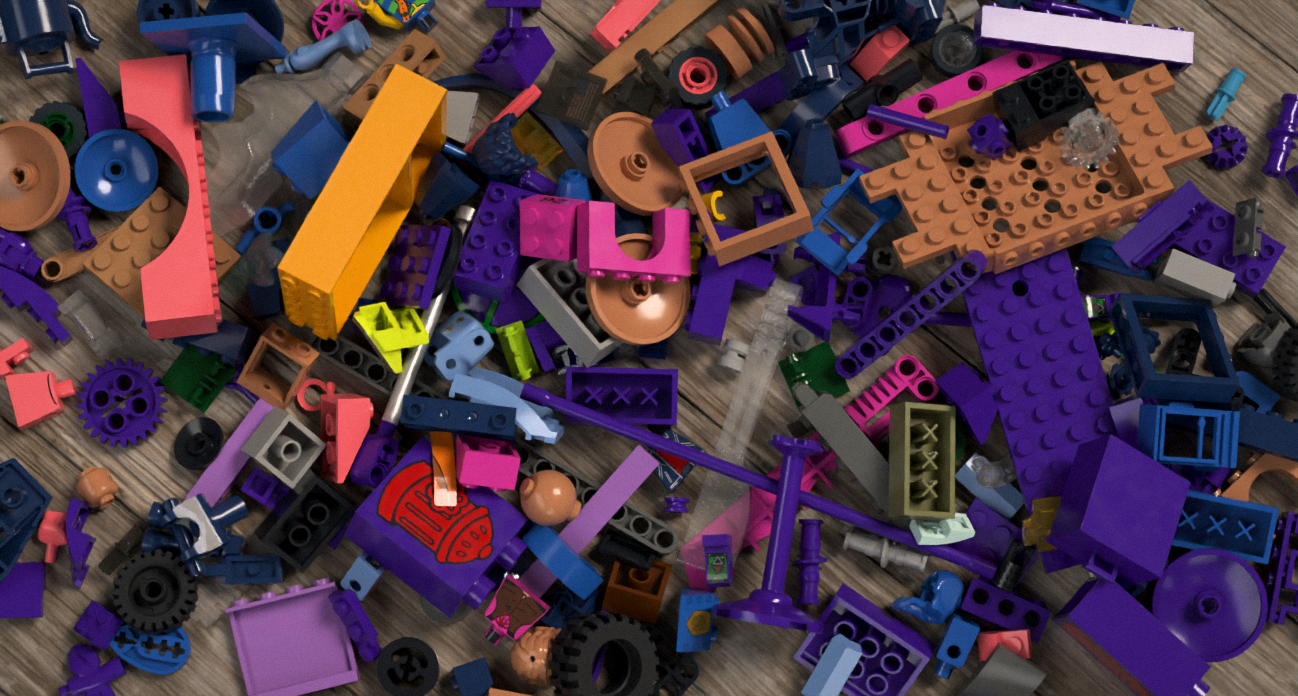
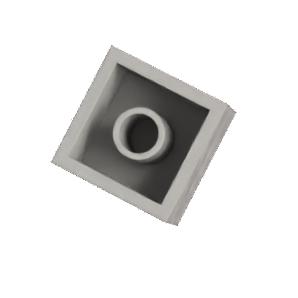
[241,406,327,489]

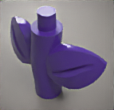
[58,645,127,696]

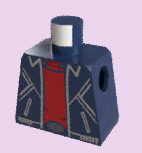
[645,427,707,494]

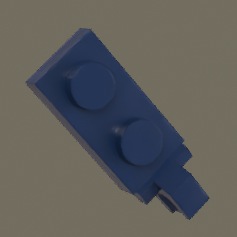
[205,555,283,585]

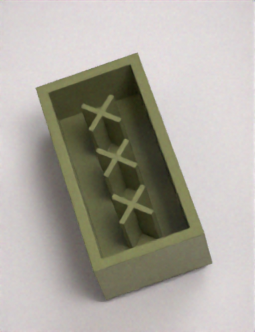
[889,402,956,521]

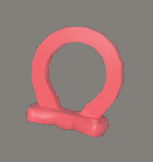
[297,378,336,412]

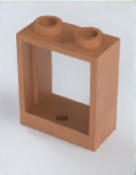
[237,323,320,411]

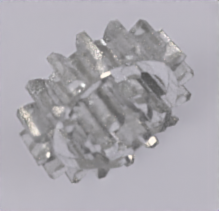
[1057,111,1119,170]

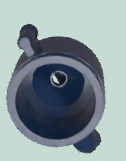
[0,0,103,79]

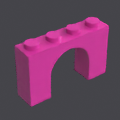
[577,201,691,284]

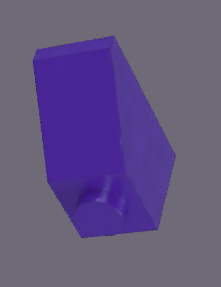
[734,255,777,294]

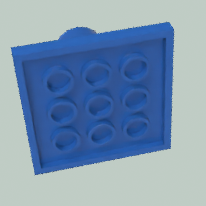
[140,12,286,123]

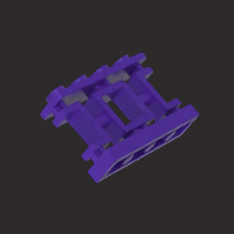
[1264,511,1298,625]

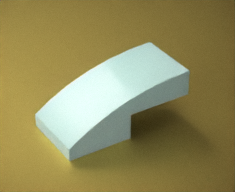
[909,513,976,545]

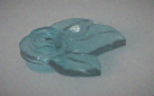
[238,232,285,287]

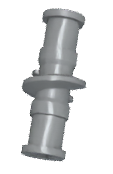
[843,525,930,575]

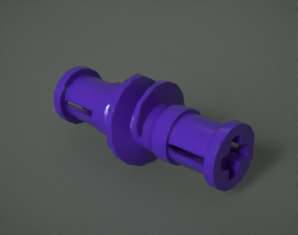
[1261,94,1298,179]
[56,169,98,252]
[791,519,828,605]

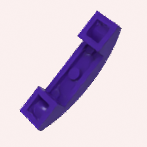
[240,466,349,550]

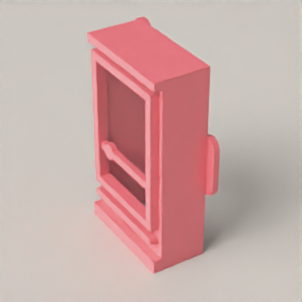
[590,0,660,53]

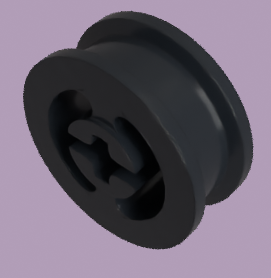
[377,637,440,696]

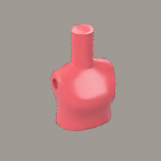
[38,511,68,563]

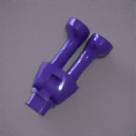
[0,227,44,280]

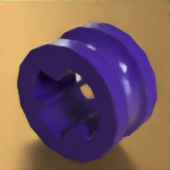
[664,497,689,513]

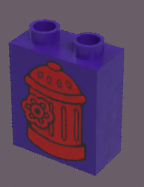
[344,436,529,619]
[1052,576,1211,696]

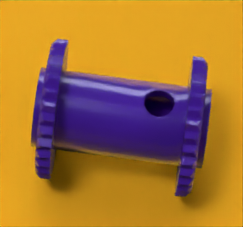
[517,163,557,196]

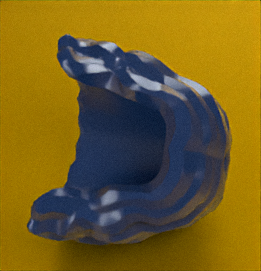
[472,113,538,176]

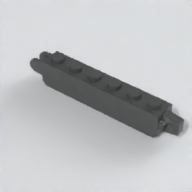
[791,381,912,532]

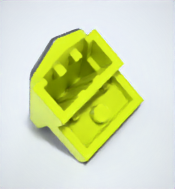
[352,302,429,374]

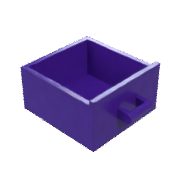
[1045,434,1191,588]

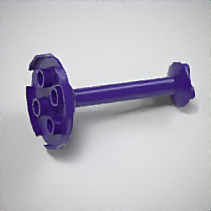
[712,435,824,634]

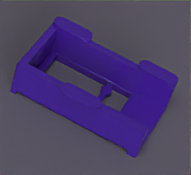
[1112,180,1215,275]

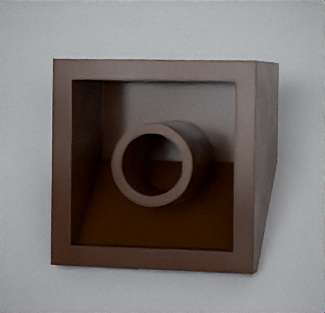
[601,559,672,625]

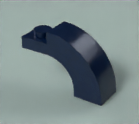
[780,63,864,141]

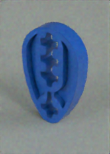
[109,625,191,675]

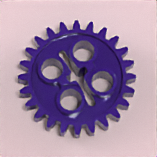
[76,358,168,448]

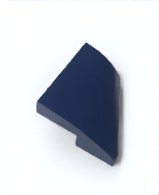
[539,587,604,630]

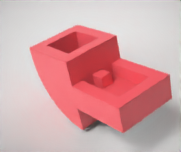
[0,338,34,379]
[977,629,1033,662]

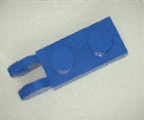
[1077,237,1158,282]

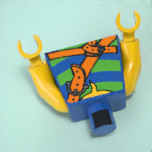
[354,0,438,33]

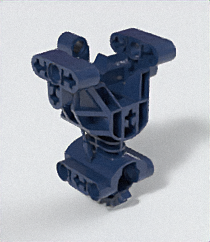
[778,0,946,101]

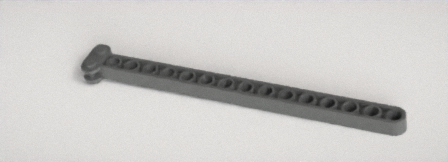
[288,324,679,554]

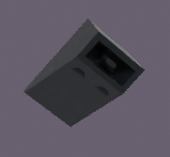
[992,60,1092,151]

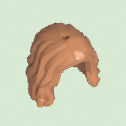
[510,626,562,687]

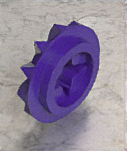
[1205,124,1248,168]

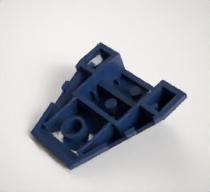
[0,458,53,583]

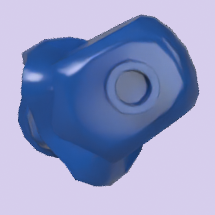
[891,570,964,624]

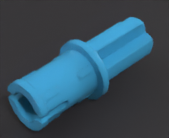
[1205,68,1246,121]

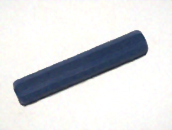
[162,498,206,577]

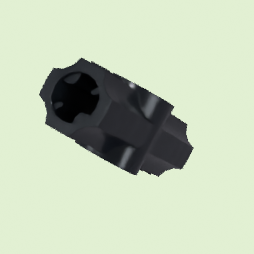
[842,58,923,122]

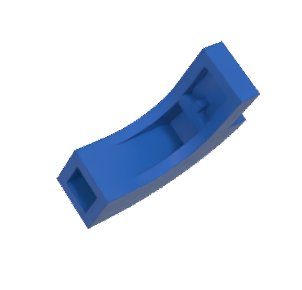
[521,519,604,600]

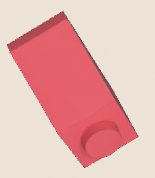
[849,25,910,83]

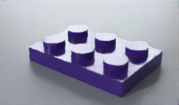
[945,497,1040,590]

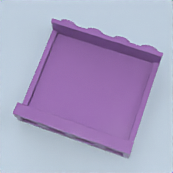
[225,578,361,696]

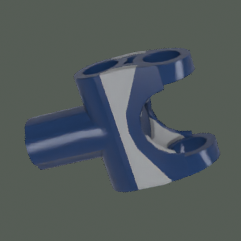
[159,493,248,563]

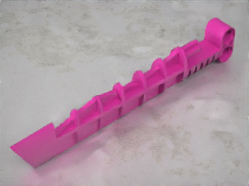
[682,355,939,590]

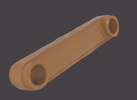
[41,225,121,283]

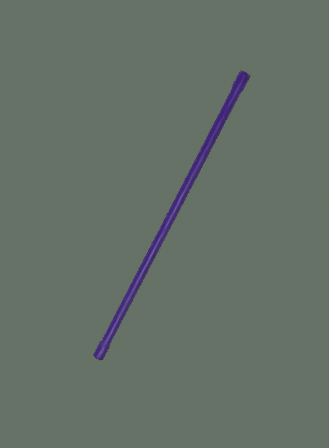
[520,382,998,580]

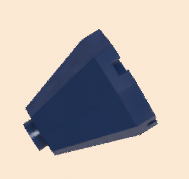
[786,119,842,188]
[415,151,484,220]

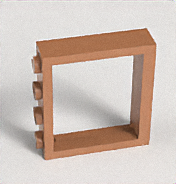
[677,131,814,266]

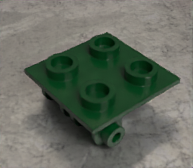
[778,342,850,413]
[160,345,237,413]

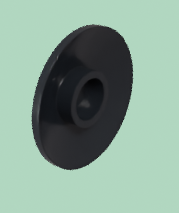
[174,417,224,470]

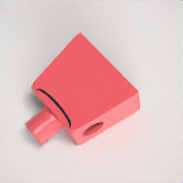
[5,371,76,430]

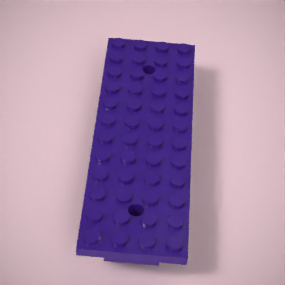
[950,248,1120,574]

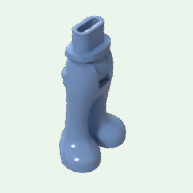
[275,19,372,75]

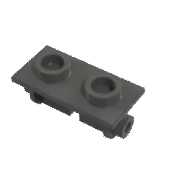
[1233,198,1264,258]

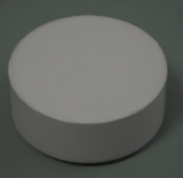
[787,325,815,353]

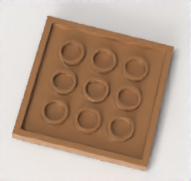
[83,186,242,319]

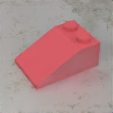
[320,393,374,483]

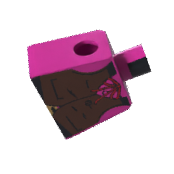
[484,574,551,645]

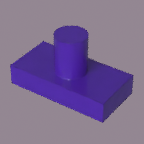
[486,0,542,28]

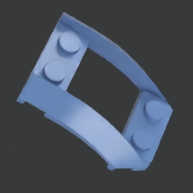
[448,367,566,444]

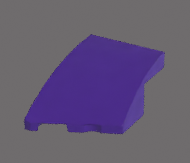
[66,498,96,589]

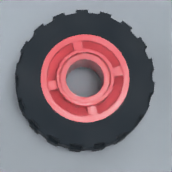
[667,46,728,110]

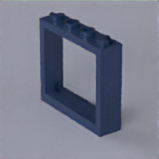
[1109,293,1240,403]

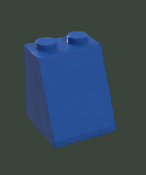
[270,100,352,200]

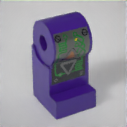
[1081,293,1119,322]
[702,534,733,588]

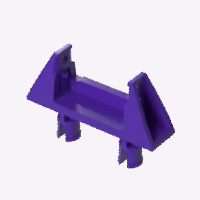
[787,232,866,342]

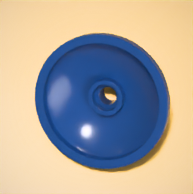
[74,129,158,212]

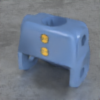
[423,311,494,382]

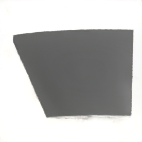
[954,642,1047,696]

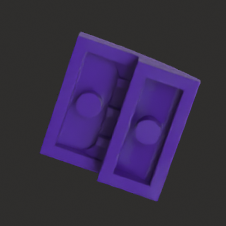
[0,562,46,619]

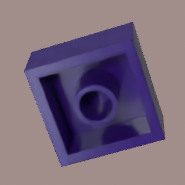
[73,600,124,650]

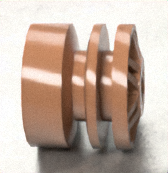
[703,6,775,80]

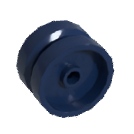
[137,0,202,24]

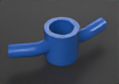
[234,198,306,255]

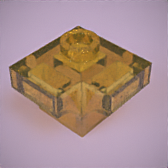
[510,112,564,168]
[1022,496,1061,552]

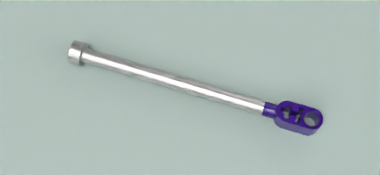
[351,205,478,488]

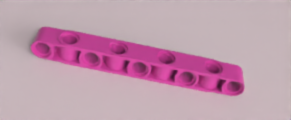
[834,50,1066,158]

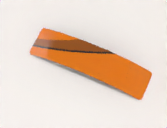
[430,431,457,506]

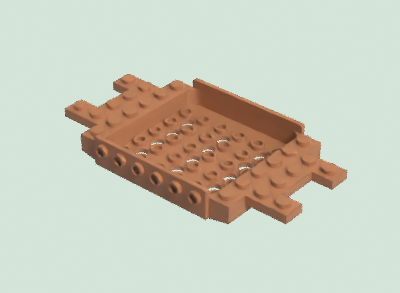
[859,60,1213,274]

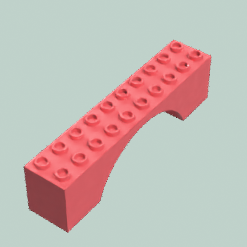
[119,54,222,340]

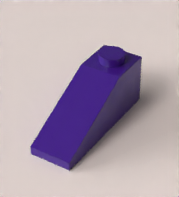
[75,58,128,138]
[651,109,722,194]

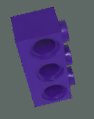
[958,575,1051,643]

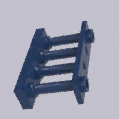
[400,394,518,442]

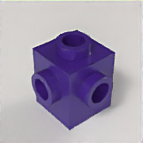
[967,114,1016,160]

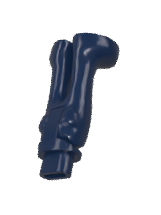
[141,501,244,558]

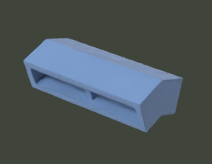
[955,452,1024,519]
[801,634,862,696]

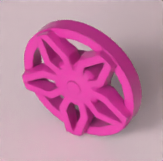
[312,0,364,49]

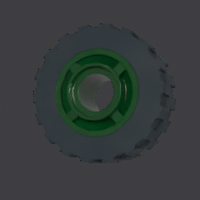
[29,101,89,163]

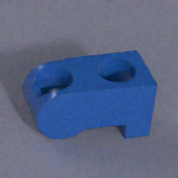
[1233,371,1281,414]

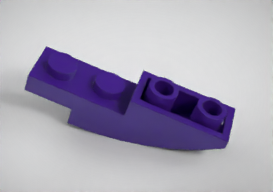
[0,266,73,347]

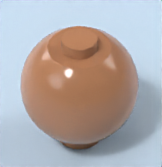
[519,470,581,526]

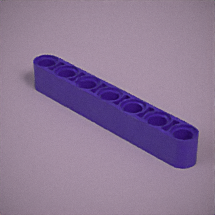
[835,250,987,379]

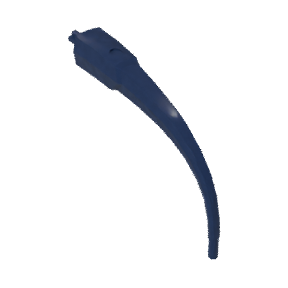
[432,73,650,238]

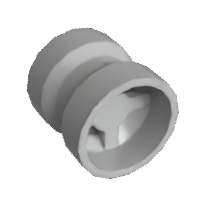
[717,339,752,374]

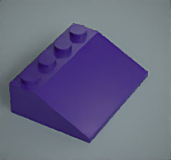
[793,583,936,696]

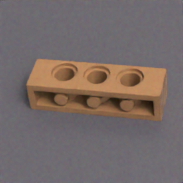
[342,29,446,127]

